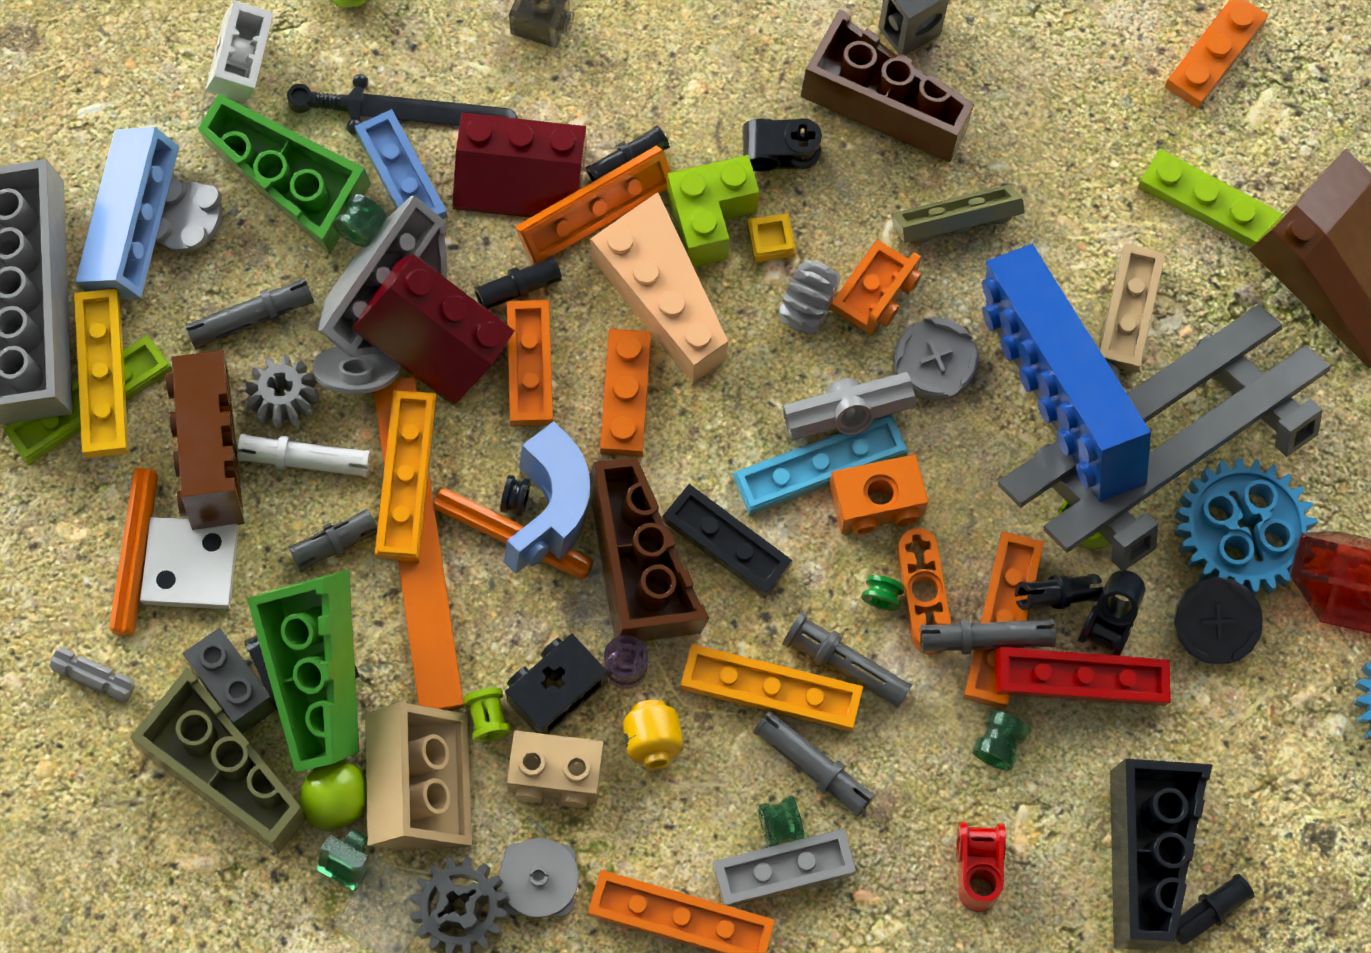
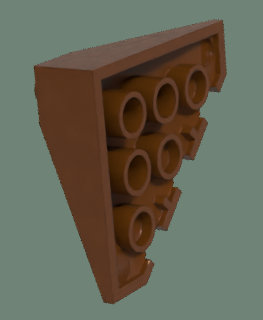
[1249,149,1371,368]

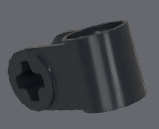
[742,118,822,172]
[1077,570,1146,656]

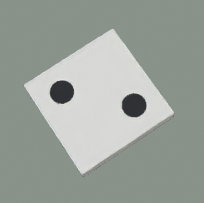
[140,517,239,610]

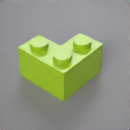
[666,155,759,267]

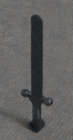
[287,74,517,135]

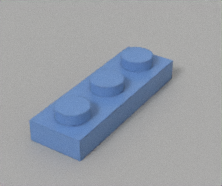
[354,109,447,219]

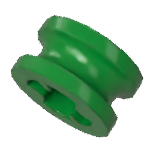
[861,575,905,611]

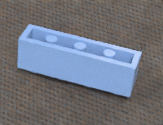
[75,127,179,299]

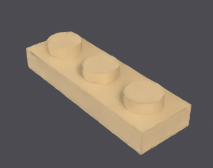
[1099,243,1165,373]

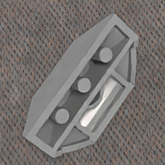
[318,195,447,357]

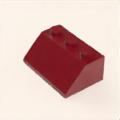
[452,112,587,218]
[351,253,515,405]

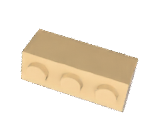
[365,702,472,850]

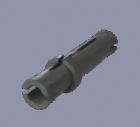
[185,277,315,350]
[920,619,1056,655]
[753,710,875,817]

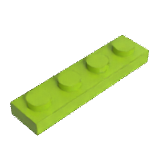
[1138,148,1283,247]

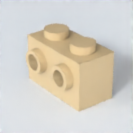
[507,730,604,808]

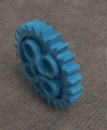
[1174,458,1318,596]

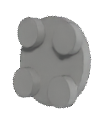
[155,178,223,253]
[499,838,579,918]

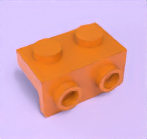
[830,239,922,336]

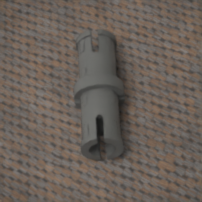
[288,509,377,572]

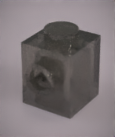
[509,0,575,48]

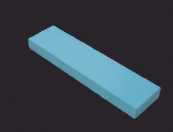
[733,414,908,515]

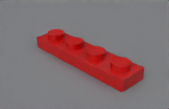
[995,647,1171,706]

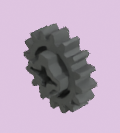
[410,857,510,953]

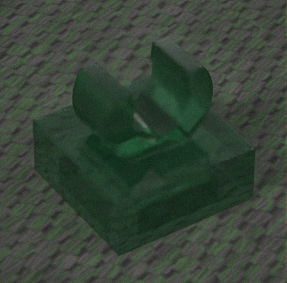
[317,829,369,892]

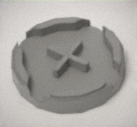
[893,317,979,401]

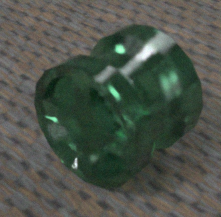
[333,194,387,247]
[757,795,805,847]

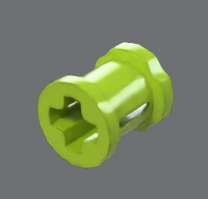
[463,687,512,743]

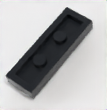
[662,484,793,598]

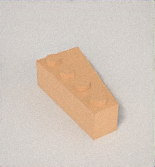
[590,192,728,383]

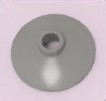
[313,346,399,395]

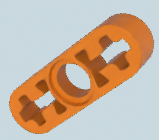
[897,528,951,655]

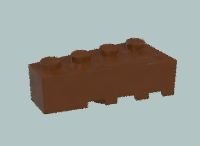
[589,457,709,644]

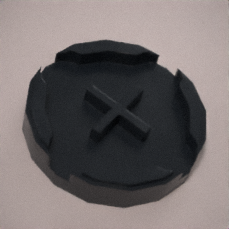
[1174,576,1263,664]

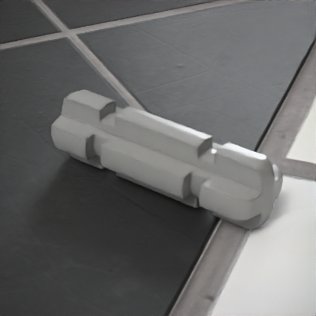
[49,648,135,702]

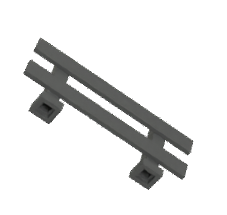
[998,304,1330,572]

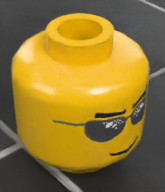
[622,700,683,770]

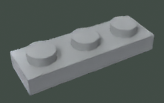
[713,828,856,907]

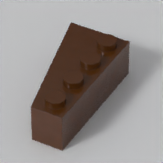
[800,9,974,162]
[166,350,245,530]

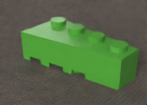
[198,94,371,254]
[247,570,360,772]

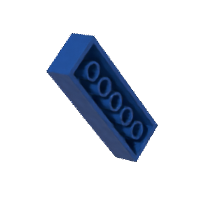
[982,244,1151,502]

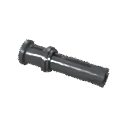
[782,611,913,708]

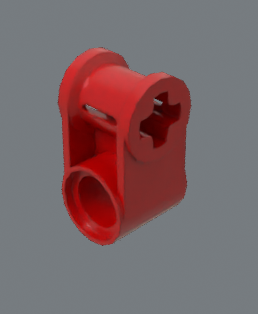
[956,822,1006,912]

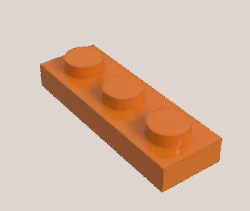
[1165,0,1268,109]
[507,300,553,427]
[600,329,651,457]

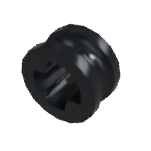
[500,474,531,517]

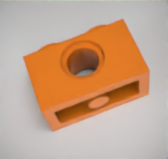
[829,454,929,535]

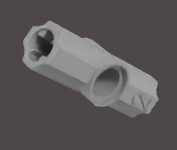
[782,372,917,441]

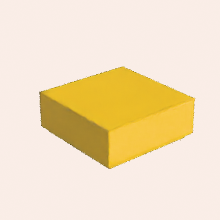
[747,213,796,263]

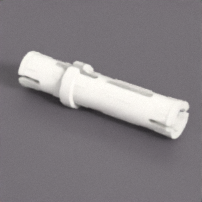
[237,434,371,478]

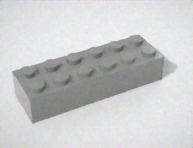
[0,159,73,425]

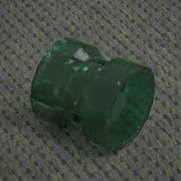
[971,710,1030,771]

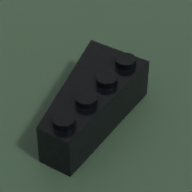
[1110,758,1213,951]

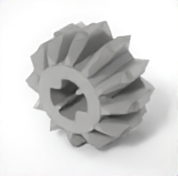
[779,260,840,335]
[245,354,319,430]

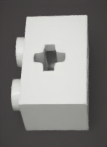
[205,0,273,103]

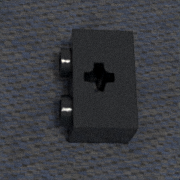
[505,633,608,735]

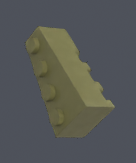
[130,667,306,854]

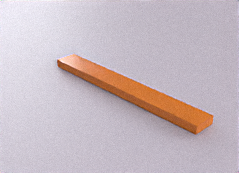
[374,376,464,711]

